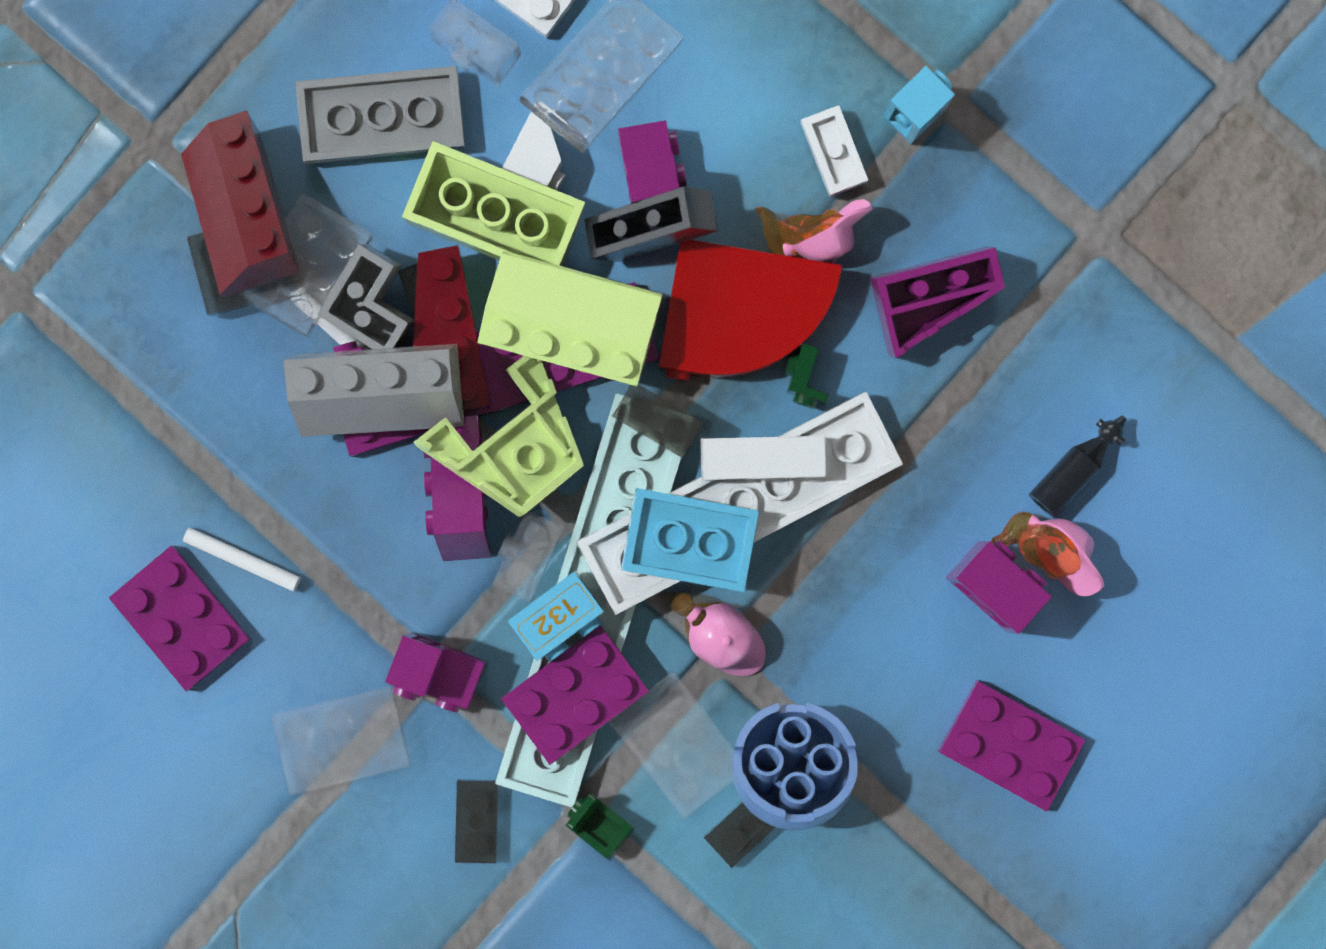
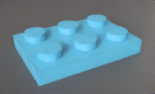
[621,488,759,592]

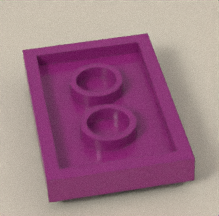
[109,545,252,691]
[501,625,649,765]
[938,680,1086,812]

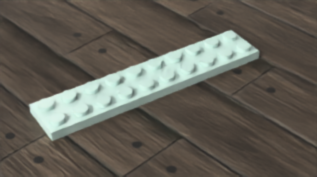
[495,393,694,808]

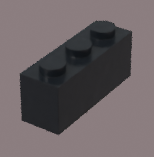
[584,186,718,262]

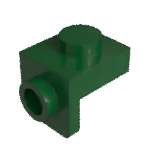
[784,343,829,409]
[566,794,635,861]

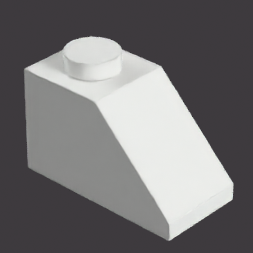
[502,102,566,191]

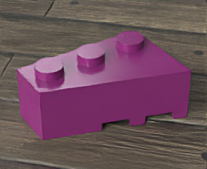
[869,246,1005,359]
[423,416,491,561]

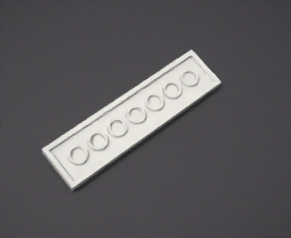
[576,392,903,615]

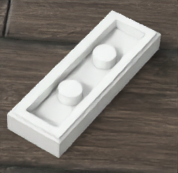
[701,436,826,480]

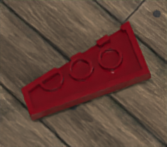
[413,245,491,412]

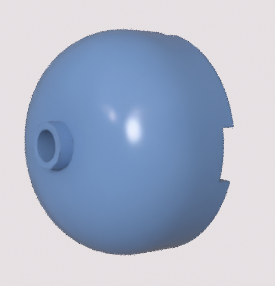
[732,703,858,830]

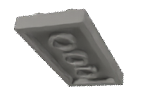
[296,66,466,164]

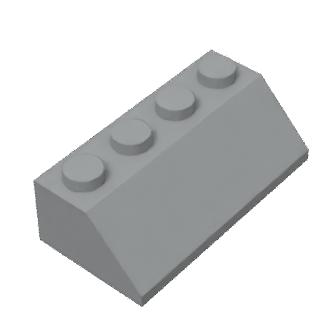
[283,344,464,437]

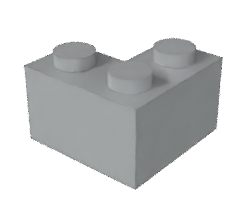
[317,244,414,349]

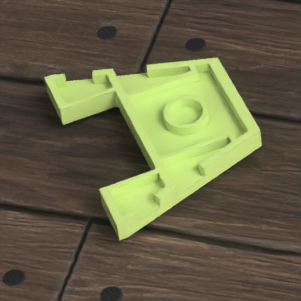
[413,356,584,517]

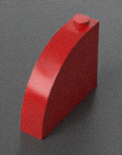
[659,240,842,382]

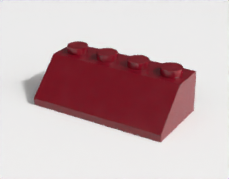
[181,110,300,298]

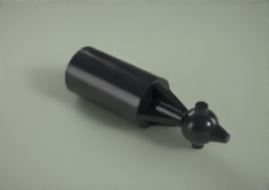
[1028,415,1127,519]

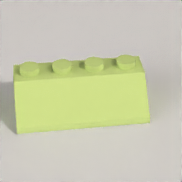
[402,141,585,267]
[477,250,663,386]

